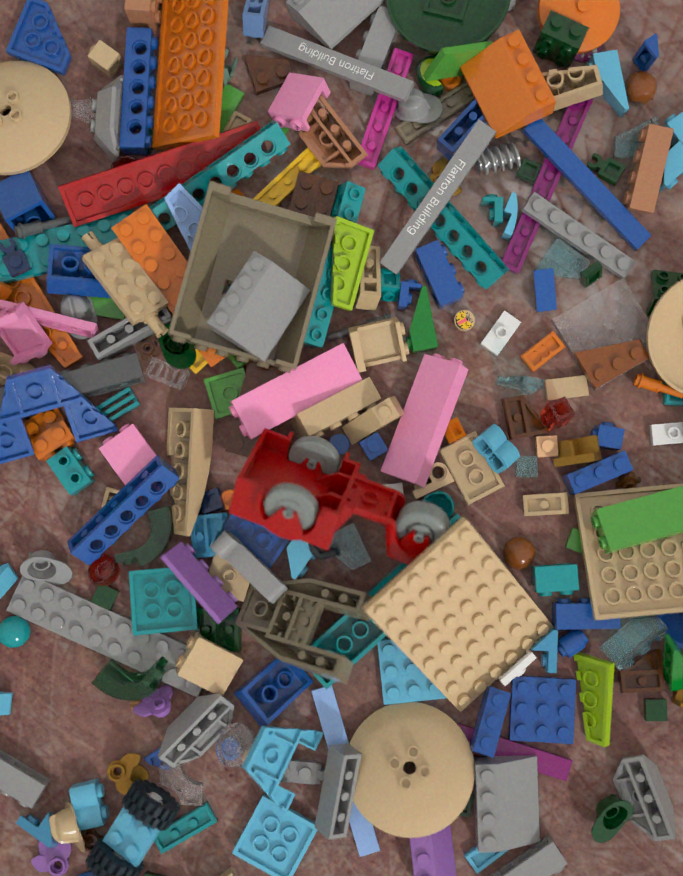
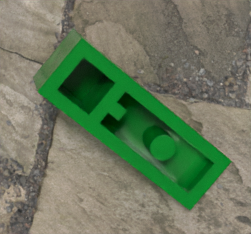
[405,286,438,354]
[663,634,683,692]

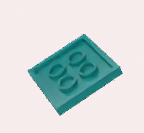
[129,568,197,636]

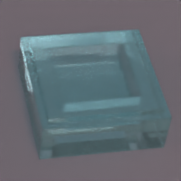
[515,456,537,477]

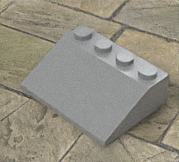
[286,0,385,50]
[207,251,311,362]
[473,755,540,852]

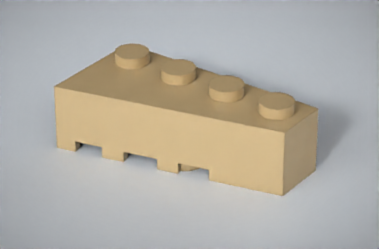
[542,65,603,111]
[290,377,382,438]

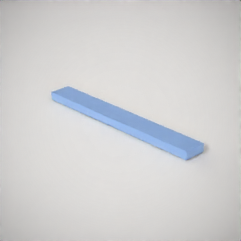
[311,685,380,857]

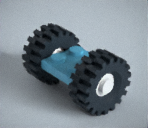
[85,779,180,876]

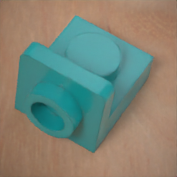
[480,194,503,227]
[379,268,401,302]

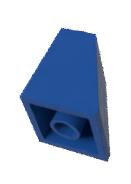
[0,171,57,232]

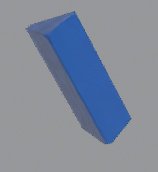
[632,33,659,72]
[532,268,557,312]

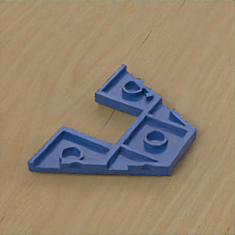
[0,365,118,464]

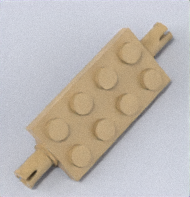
[82,231,169,338]

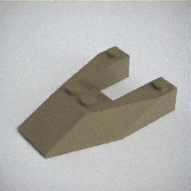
[235,578,372,684]

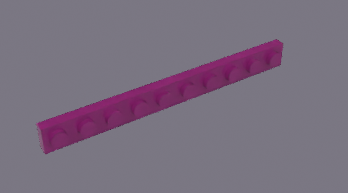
[502,98,594,275]

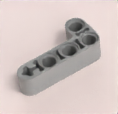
[210,530,288,604]

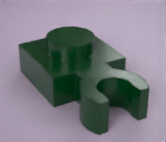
[586,153,626,186]

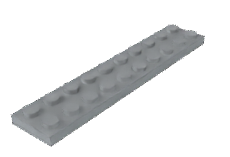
[6,576,202,697]

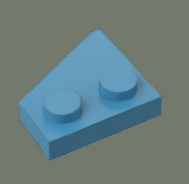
[191,513,227,558]

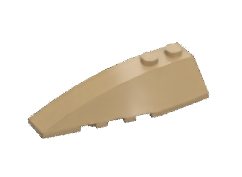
[166,408,214,536]

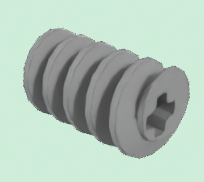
[475,142,521,177]

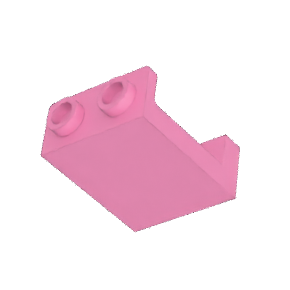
[268,72,331,132]
[0,302,52,365]
[99,423,157,485]

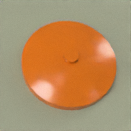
[537,0,620,54]

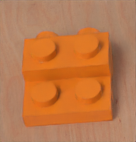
[24,408,75,461]

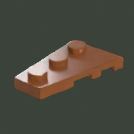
[573,339,649,389]

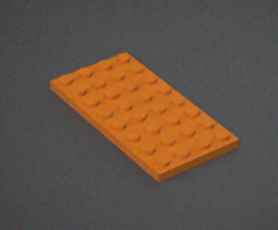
[152,0,229,150]

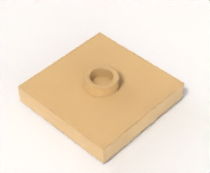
[209,554,250,602]

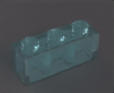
[599,615,668,671]

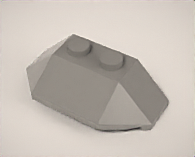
[90,75,124,163]
[158,693,235,768]
[613,754,676,841]

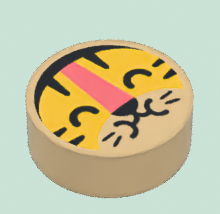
[453,310,475,332]

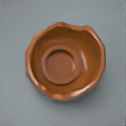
[624,71,657,105]
[503,537,535,570]

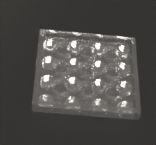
[551,278,649,391]

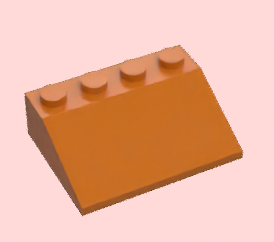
[460,29,556,139]

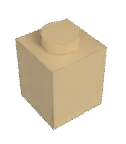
[88,40,124,78]

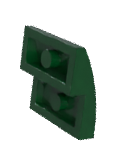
[196,608,242,651]

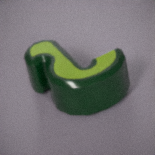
[415,53,444,97]

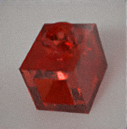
[539,396,575,432]

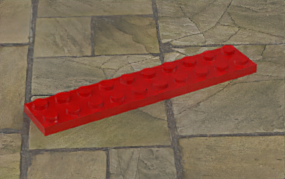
[58,120,267,227]

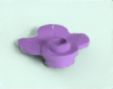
[133,684,173,718]
[31,841,72,876]

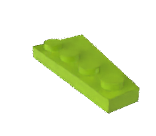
[330,216,374,311]
[574,652,615,747]

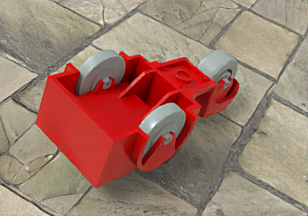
[229,428,450,565]

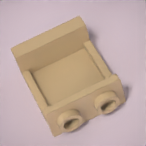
[348,317,409,372]
[175,632,243,695]

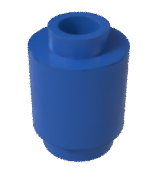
[557,629,589,658]

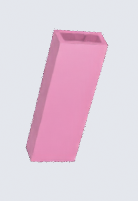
[229,343,362,439]
[381,353,469,488]

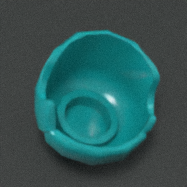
[423,490,455,518]
[0,616,31,648]

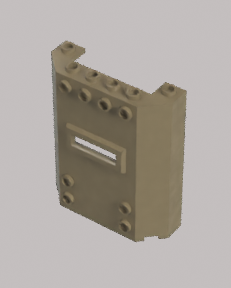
[168,181,337,373]

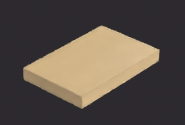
[438,431,505,505]

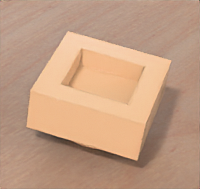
[535,435,558,458]

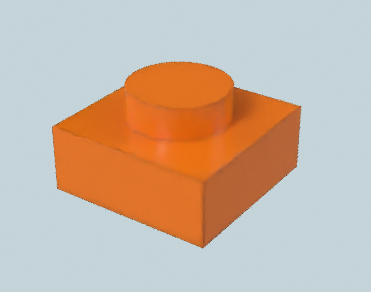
[444,417,466,444]

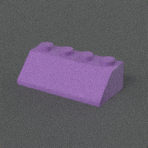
[161,542,238,624]
[409,825,456,876]

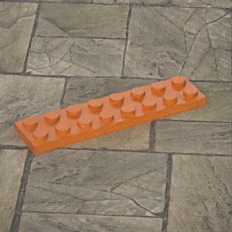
[111,204,229,367]

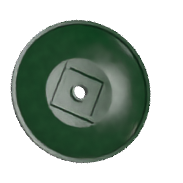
[386,0,511,54]

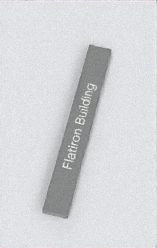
[260,26,415,103]
[380,120,497,275]

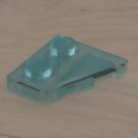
[613,117,658,159]
[534,238,591,279]
[496,376,545,395]
[329,523,371,570]

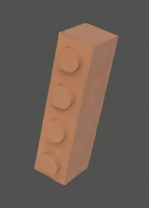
[623,124,674,215]

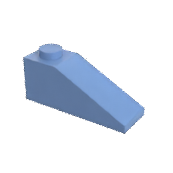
[243,0,270,38]

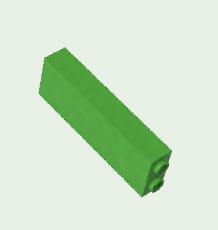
[591,486,683,554]

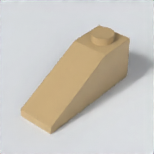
[355,245,381,311]
[342,396,405,445]

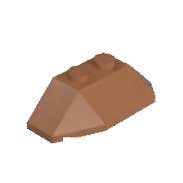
[299,94,368,168]

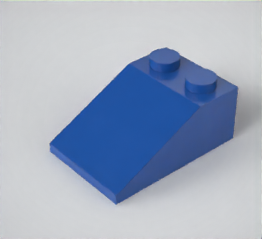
[234,657,313,726]

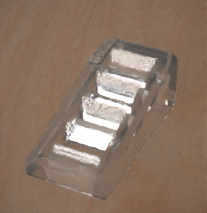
[144,357,190,392]

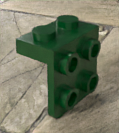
[532,10,589,68]
[646,270,683,316]

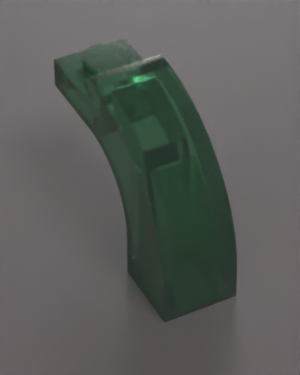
[114,506,174,566]
[92,656,168,701]

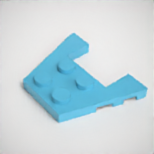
[242,726,324,813]

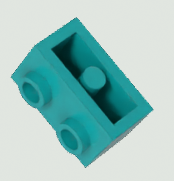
[46,446,96,495]
[531,563,579,596]

